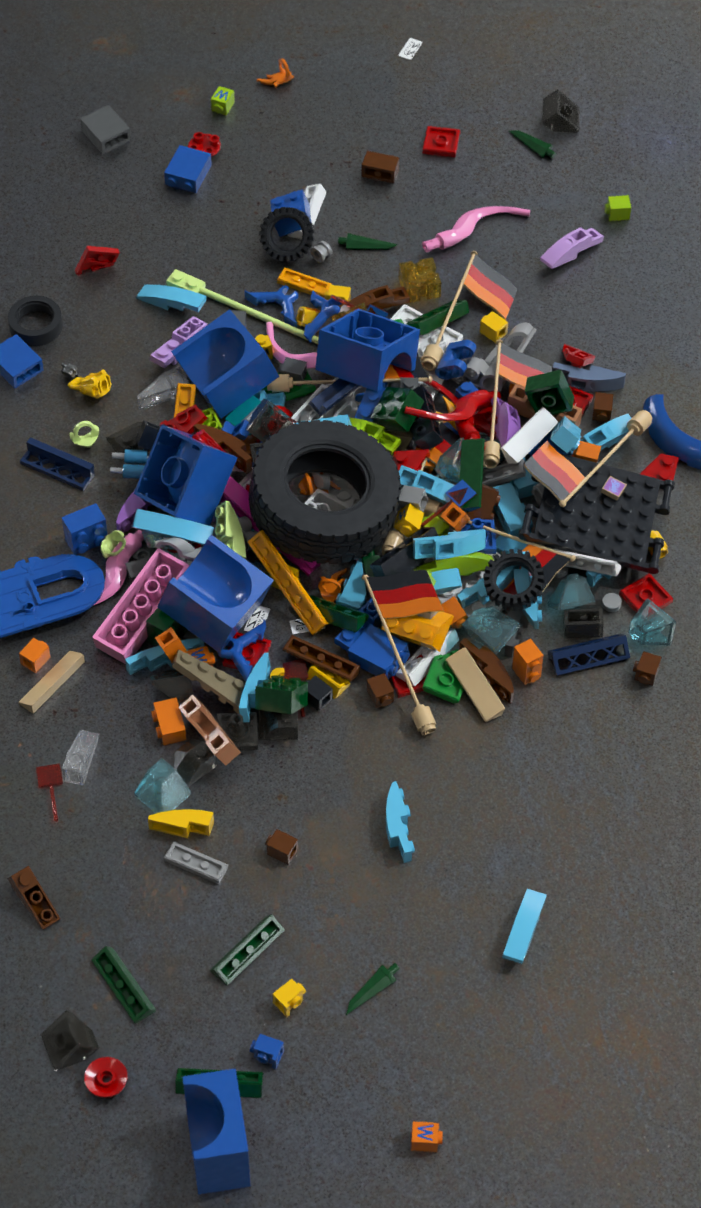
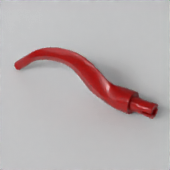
[422,380,485,450]
[404,389,501,421]

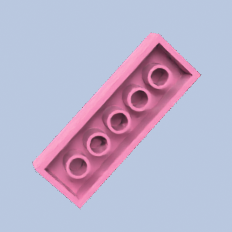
[92,548,190,664]

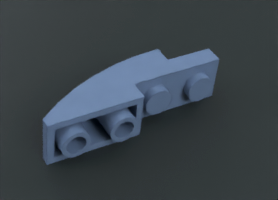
[552,362,626,392]

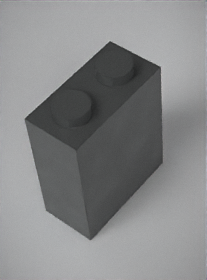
[80,105,131,154]

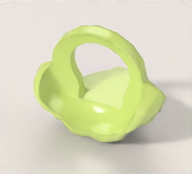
[69,421,99,448]
[100,530,126,558]

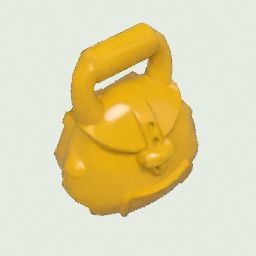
[68,369,112,399]

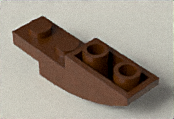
[338,285,410,318]
[193,424,252,474]
[459,638,514,704]

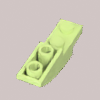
[215,501,246,559]

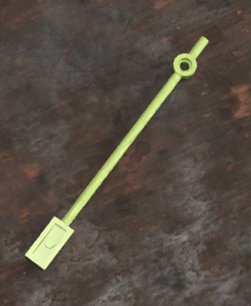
[166,269,319,345]

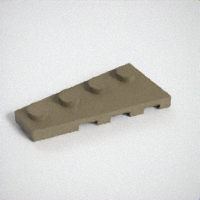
[172,650,246,714]

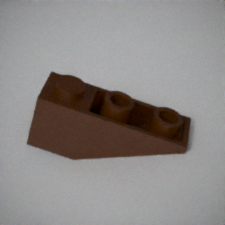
[7,865,60,930]

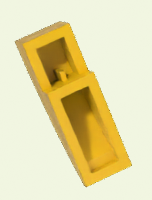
[148,809,214,838]

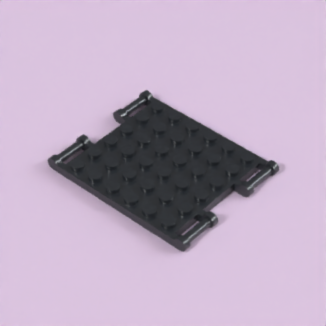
[518,447,675,574]

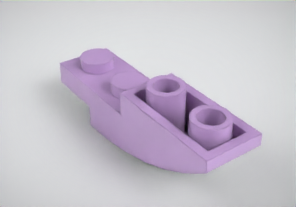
[540,227,604,269]
[150,316,207,368]

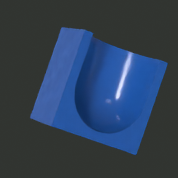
[315,308,420,392]
[171,309,280,419]
[133,424,238,526]
[157,535,274,653]
[183,1069,251,1195]

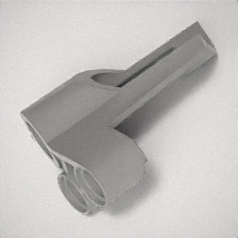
[452,322,536,392]
[155,516,258,560]

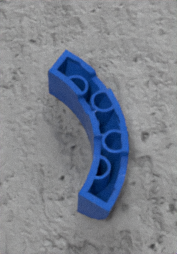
[643,394,701,470]

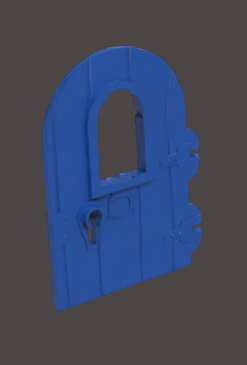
[0,554,105,638]

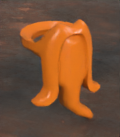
[257,58,294,88]
[298,472,341,495]
[318,568,347,603]

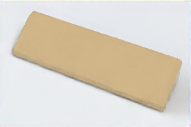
[445,647,505,722]
[18,651,85,714]

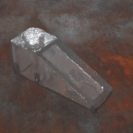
[137,367,189,410]
[62,730,100,785]

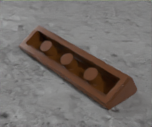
[282,635,360,682]

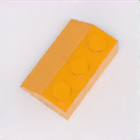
[382,612,454,652]

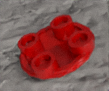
[188,132,221,157]

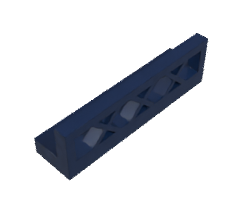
[309,378,360,417]
[20,437,95,491]
[547,633,630,675]

